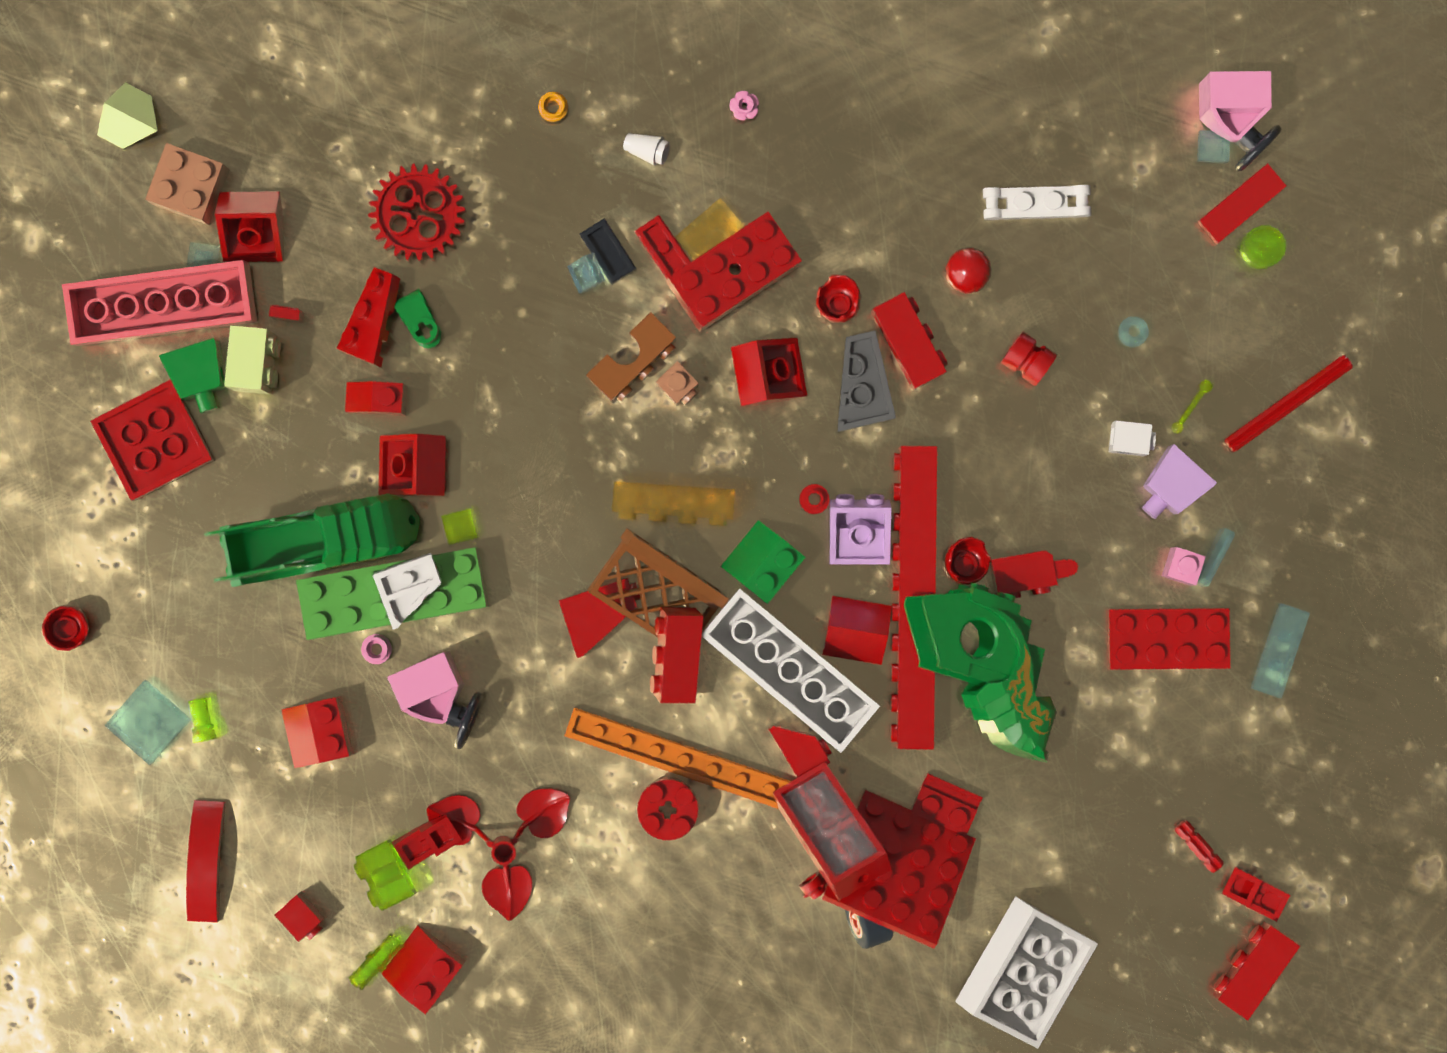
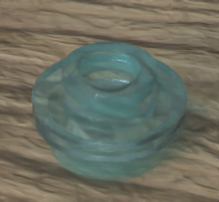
[1118,317,1149,347]

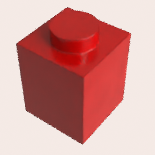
[274,891,325,942]

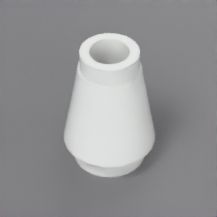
[623,133,670,166]

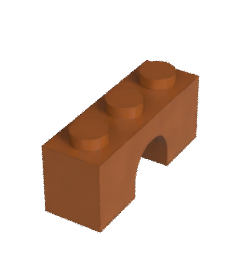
[586,312,677,403]

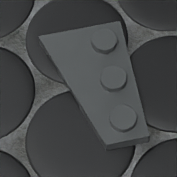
[837,330,896,432]

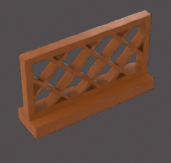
[587,528,729,637]

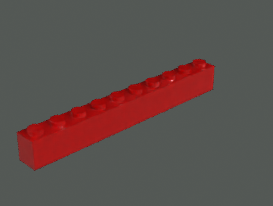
[890,446,937,750]

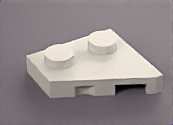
[373,553,442,629]

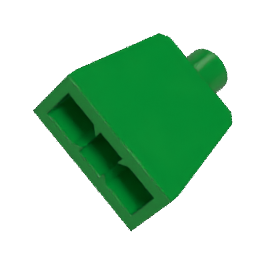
[159,338,226,414]

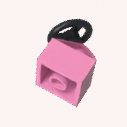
[1199,71,1282,172]
[387,651,483,749]

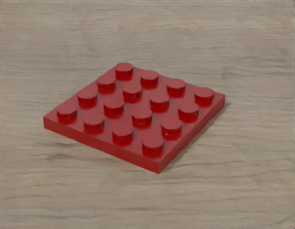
[822,790,976,948]

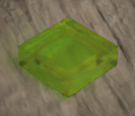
[441,508,479,545]

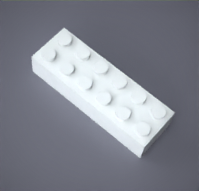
[702,589,880,753]

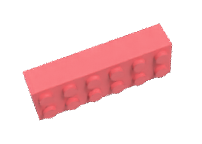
[62,260,258,346]

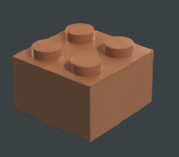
[145,143,229,225]

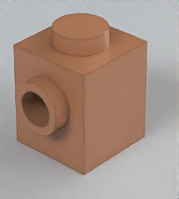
[656,361,699,406]

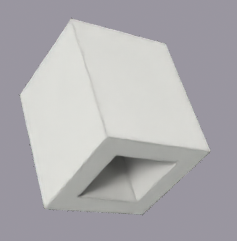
[1109,421,1156,456]

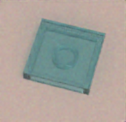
[104,680,191,765]

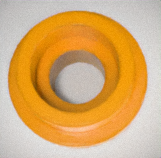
[538,92,568,122]

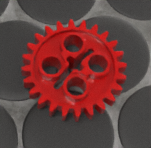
[368,163,467,262]

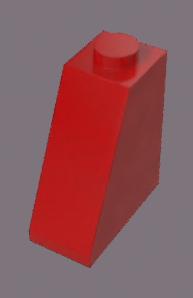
[558,578,641,658]

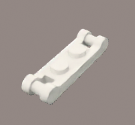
[983,185,1092,220]

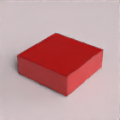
[269,305,305,324]

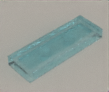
[1251,603,1310,699]

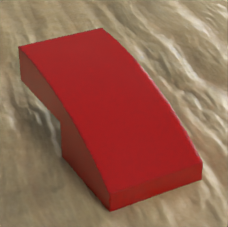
[391,815,462,870]
[1221,867,1290,922]

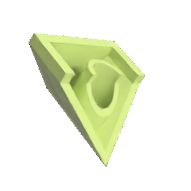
[97,82,158,150]

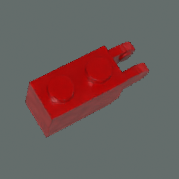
[989,550,1079,598]

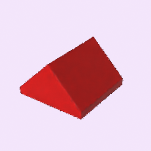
[822,596,892,665]

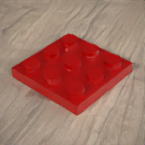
[90,379,214,502]

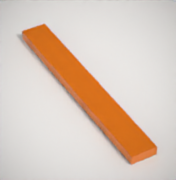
[565,707,791,809]

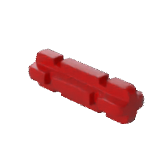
[1175,820,1224,873]

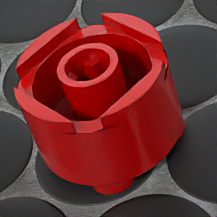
[637,777,698,841]

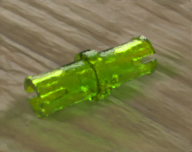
[348,933,404,990]

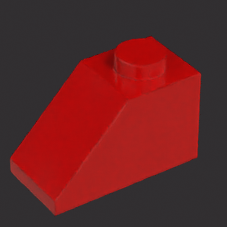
[345,381,407,416]
[768,725,832,778]

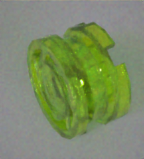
[1240,225,1286,270]

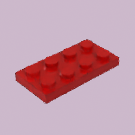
[1107,608,1231,670]

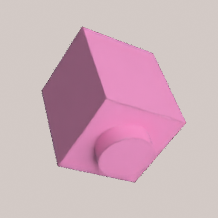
[1162,547,1206,586]

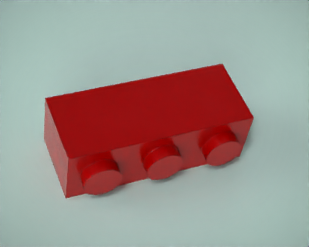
[871,292,948,391]
[650,607,703,703]
[1213,921,1300,1021]

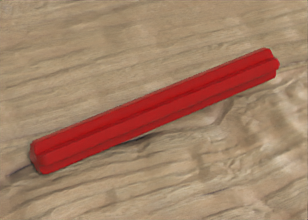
[1225,355,1353,452]

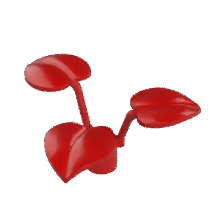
[426,788,570,921]

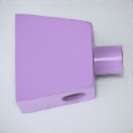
[1142,444,1217,519]

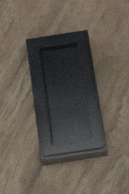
[579,218,637,285]

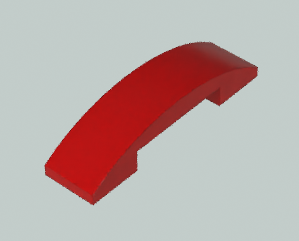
[186,800,225,923]

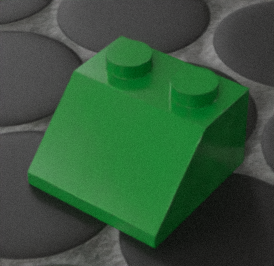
[720,520,806,604]

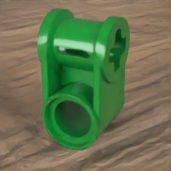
[395,288,442,349]

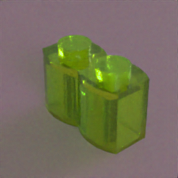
[353,839,417,911]

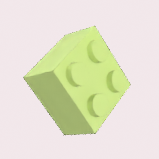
[224,326,281,395]

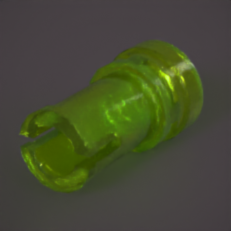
[188,698,217,743]

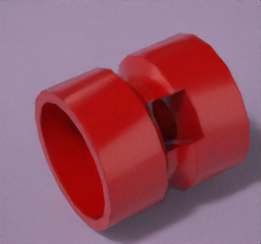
[1000,331,1057,387]

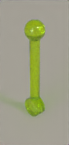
[1171,379,1213,434]

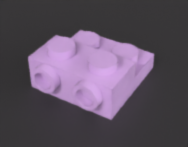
[829,494,891,564]

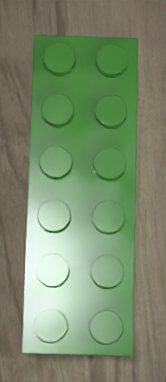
[296,547,489,640]

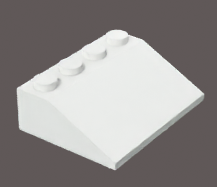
[955,896,1098,1049]

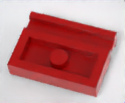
[911,773,983,836]

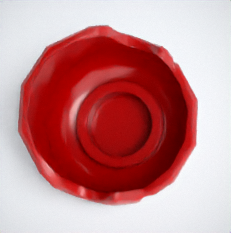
[946,247,992,294]
[816,275,862,323]
[945,537,991,585]
[42,605,89,651]

